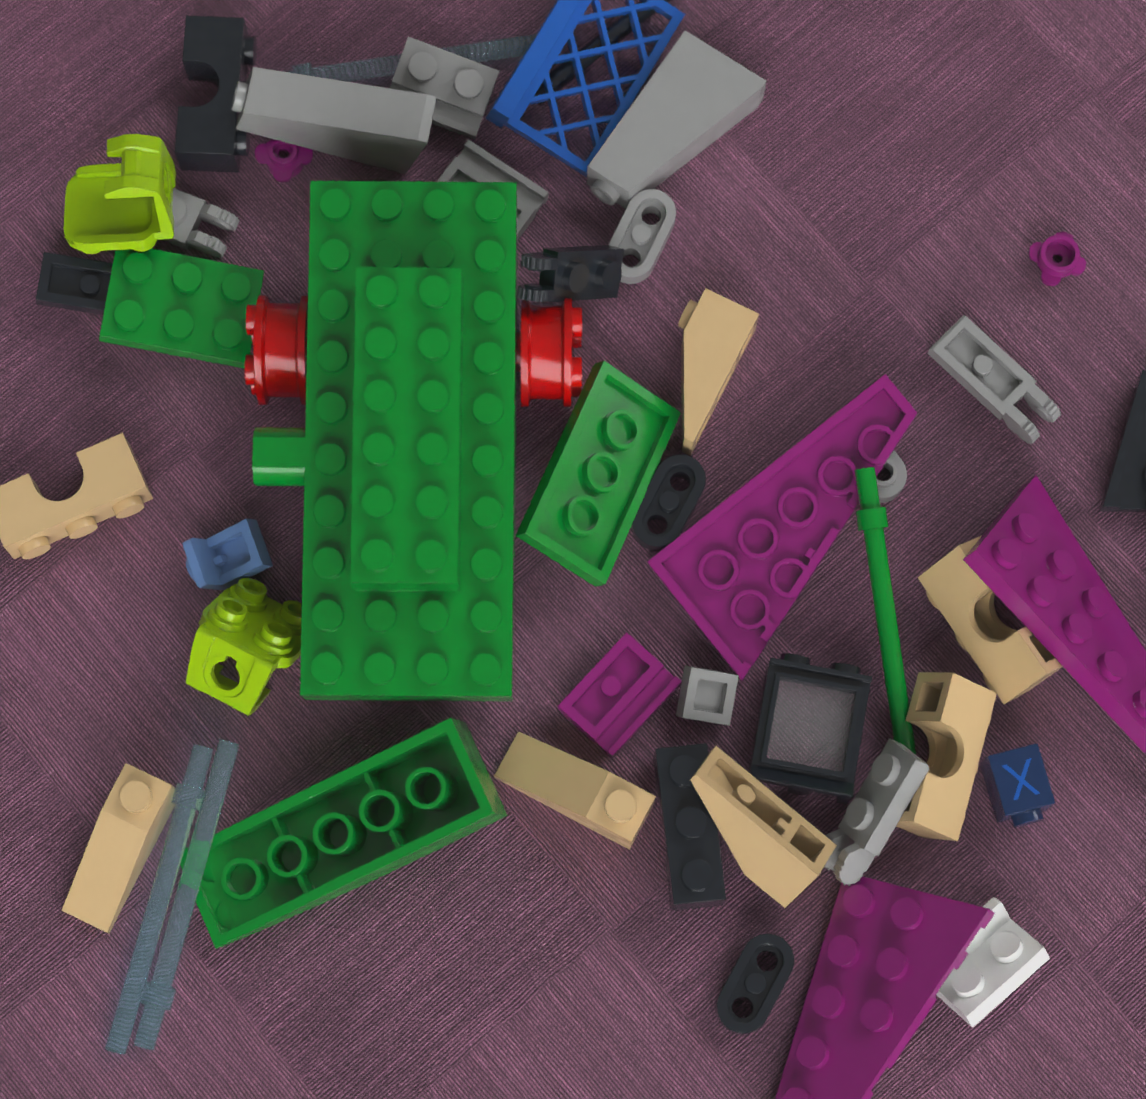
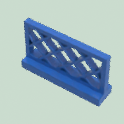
[485,0,685,177]

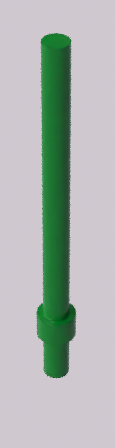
[855,467,916,755]

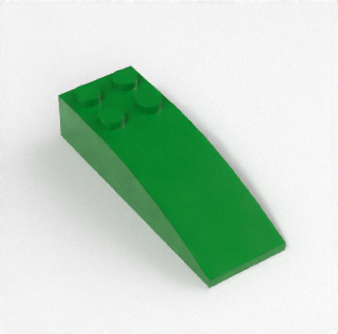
[175,718,508,949]

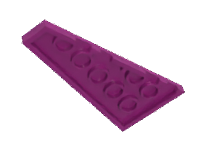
[647,374,917,682]
[963,475,1146,754]
[775,877,995,1099]

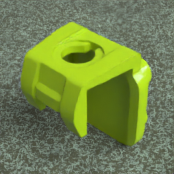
[63,134,176,254]
[186,578,302,716]

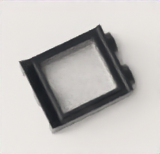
[748,653,872,805]

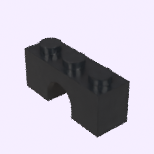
[175,15,257,173]
[653,743,726,911]

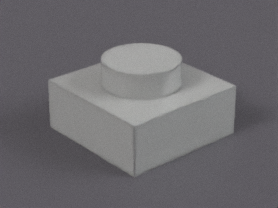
[676,665,739,726]

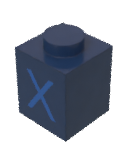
[980,743,1055,827]

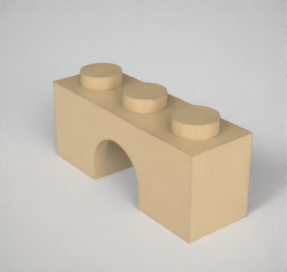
[0,433,153,559]
[917,536,1063,704]
[896,672,997,841]

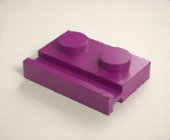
[557,632,682,759]

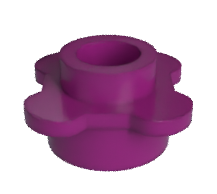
[254,139,313,183]
[1028,231,1086,287]

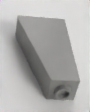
[587,30,767,209]
[231,67,436,174]

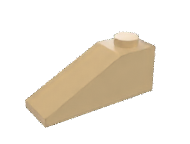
[678,288,759,456]
[494,731,656,850]
[690,745,837,908]
[61,763,181,934]

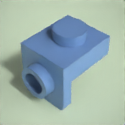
[182,518,273,590]

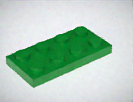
[515,361,681,587]

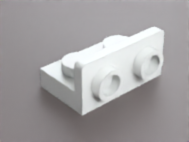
[936,897,1050,1028]

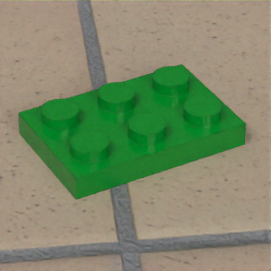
[99,248,265,368]

